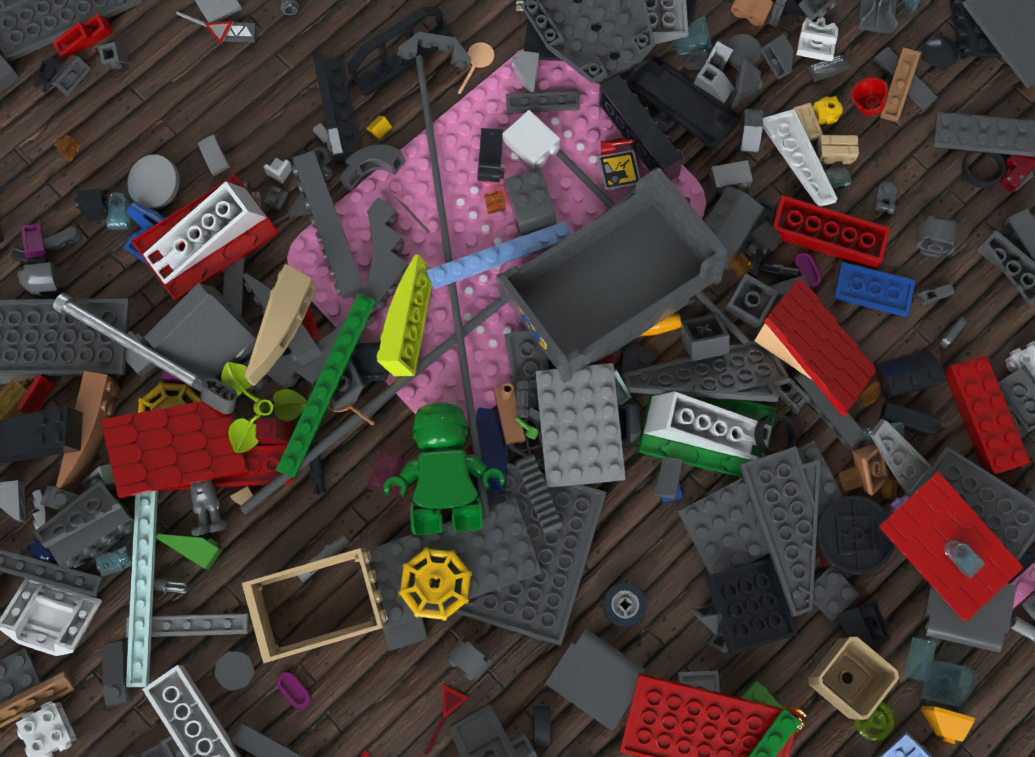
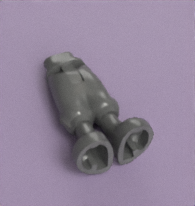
[190,479,228,536]

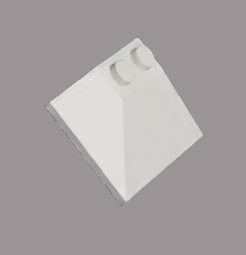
[0,578,102,656]

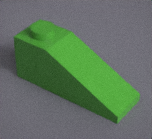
[155,534,222,570]

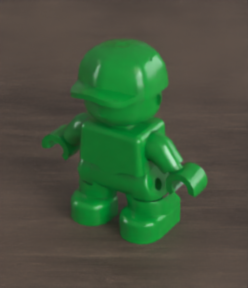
[384,402,504,535]

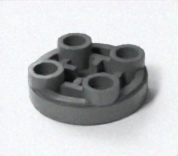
[727,34,761,70]

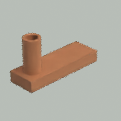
[493,383,525,445]

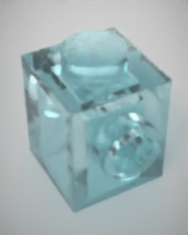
[95,547,132,577]

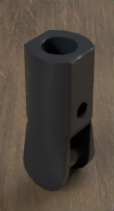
[11,247,49,265]

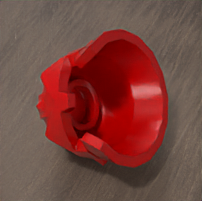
[851,77,889,116]

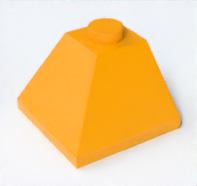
[921,706,975,744]

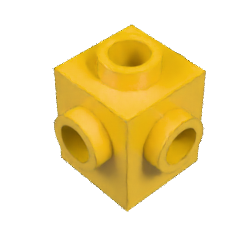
[813,96,843,125]

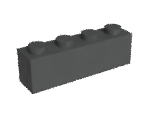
[976,230,1035,306]

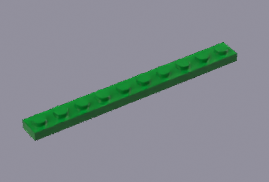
[276,293,376,478]

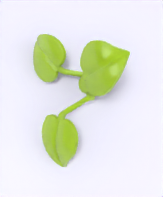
[221,362,308,453]

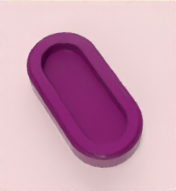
[793,253,821,289]
[277,672,311,708]

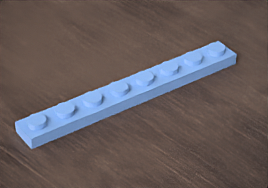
[426,221,571,290]

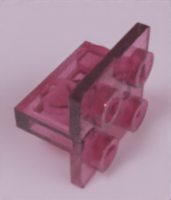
[367,452,409,497]

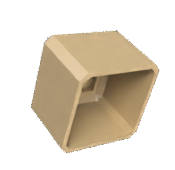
[808,637,899,720]

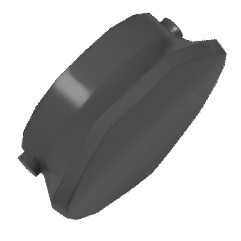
[215,651,255,691]

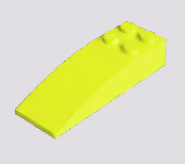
[377,255,432,376]

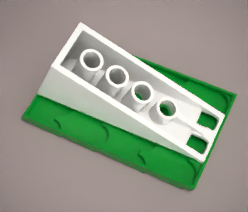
[636,391,777,478]

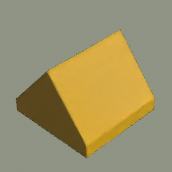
[367,116,392,140]

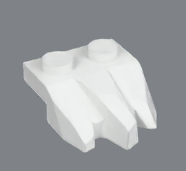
[796,17,839,62]

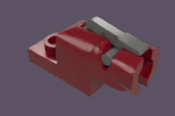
[1000,155,1035,193]

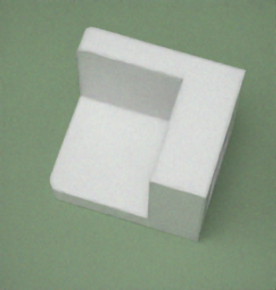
[264,158,292,184]

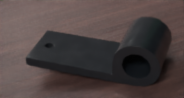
[477,128,504,183]

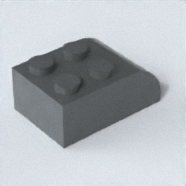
[504,169,557,236]

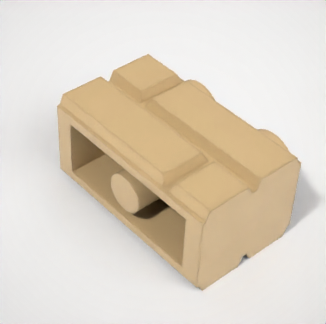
[817,135,859,164]

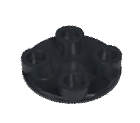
[922,35,959,70]

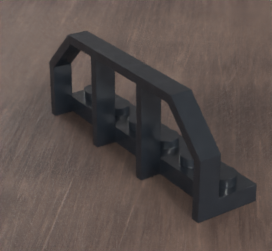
[348,6,454,97]
[313,52,361,164]

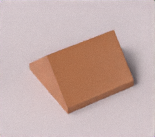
[852,444,889,495]

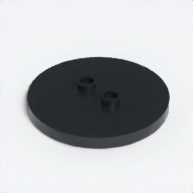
[816,495,895,575]

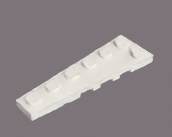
[763,109,837,207]

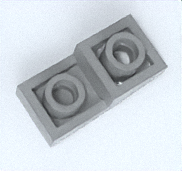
[198,134,230,176]
[32,489,52,530]

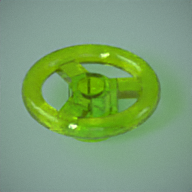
[854,701,894,741]

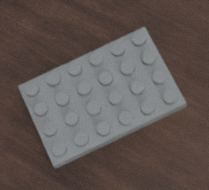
[536,363,626,488]

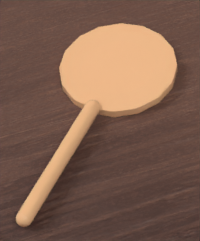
[458,42,494,94]

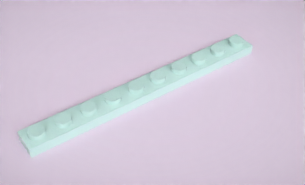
[126,491,158,687]

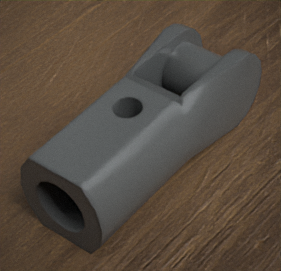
[43,227,81,252]
[918,283,954,305]

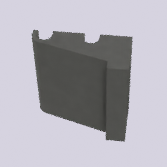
[145,283,257,381]

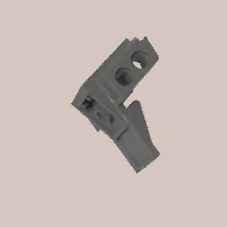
[448,704,538,757]

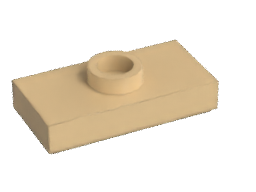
[793,102,823,141]

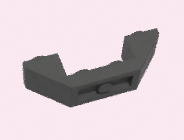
[397,32,471,68]

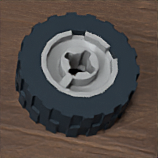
[602,582,647,627]

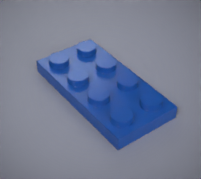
[833,262,915,317]

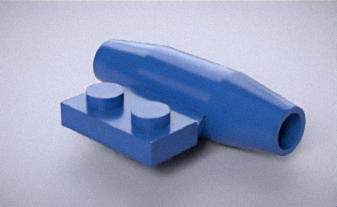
[123,202,165,266]

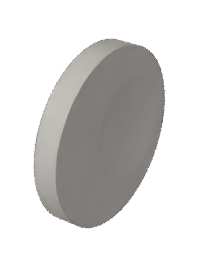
[127,155,180,210]

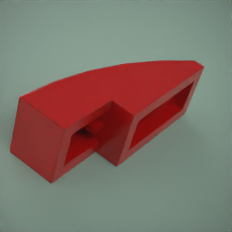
[53,13,113,58]

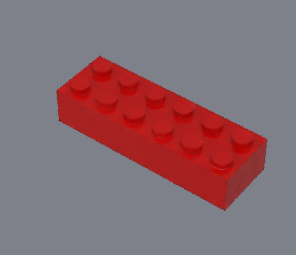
[768,195,890,269]
[943,355,1030,476]

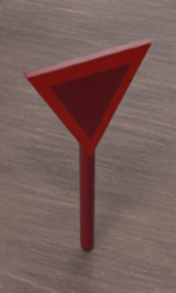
[425,684,470,756]

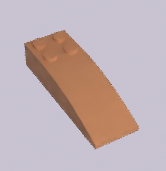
[56,371,119,493]

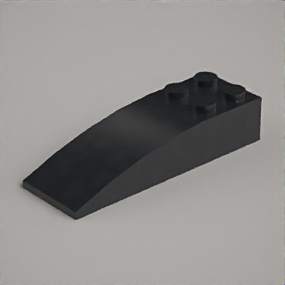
[0,406,83,464]

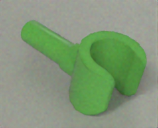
[515,416,538,440]

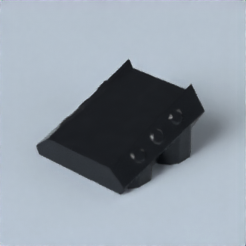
[351,342,390,382]

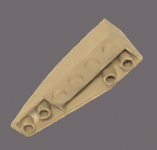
[245,264,317,385]

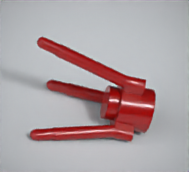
[601,137,638,164]

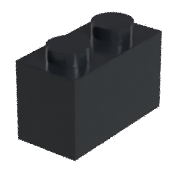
[75,188,112,222]

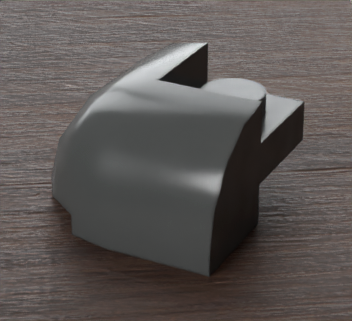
[17,262,63,298]

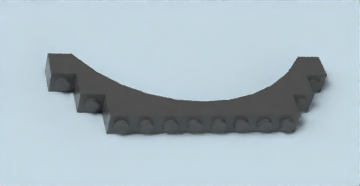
[243,197,409,392]

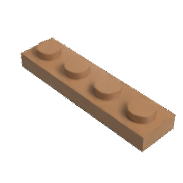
[880,48,921,123]
[0,672,75,728]

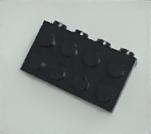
[949,0,1002,60]

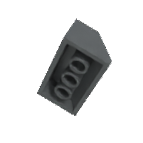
[705,186,764,269]

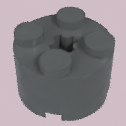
[916,216,957,257]
[447,635,494,681]

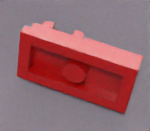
[16,375,56,414]

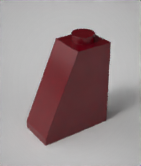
[256,418,297,446]

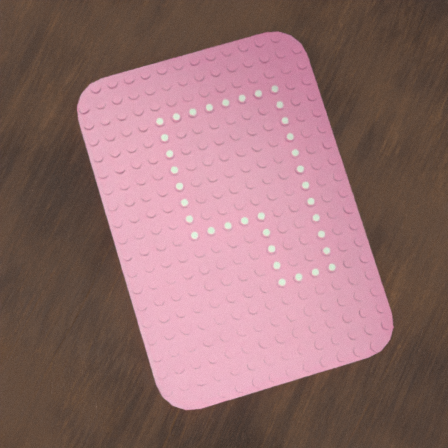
[287,48,706,428]

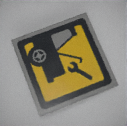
[598,150,641,191]

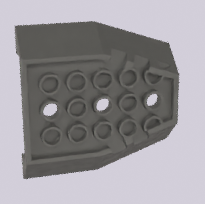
[520,0,655,83]

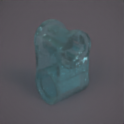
[107,193,130,230]
[945,540,985,579]

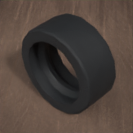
[533,706,551,745]

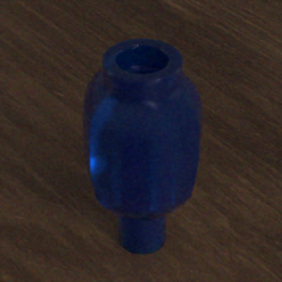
[27,539,59,565]

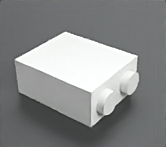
[503,110,560,170]

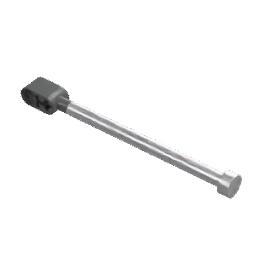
[53,293,238,414]

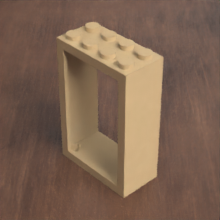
[242,547,388,663]

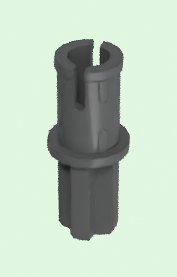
[153,578,188,594]

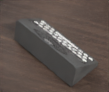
[807,54,850,82]

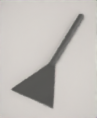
[273,192,312,225]

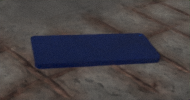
[470,408,509,493]

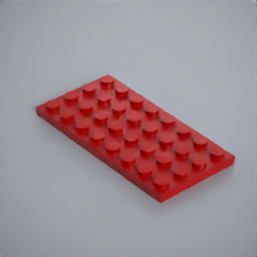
[619,673,800,757]

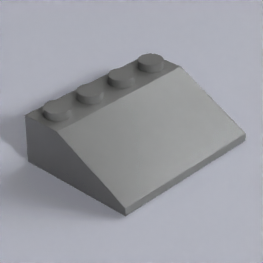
[645,0,689,44]

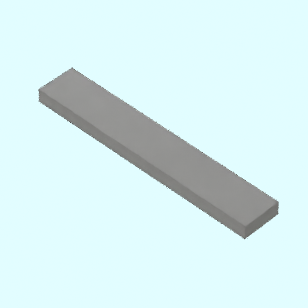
[126,613,249,638]

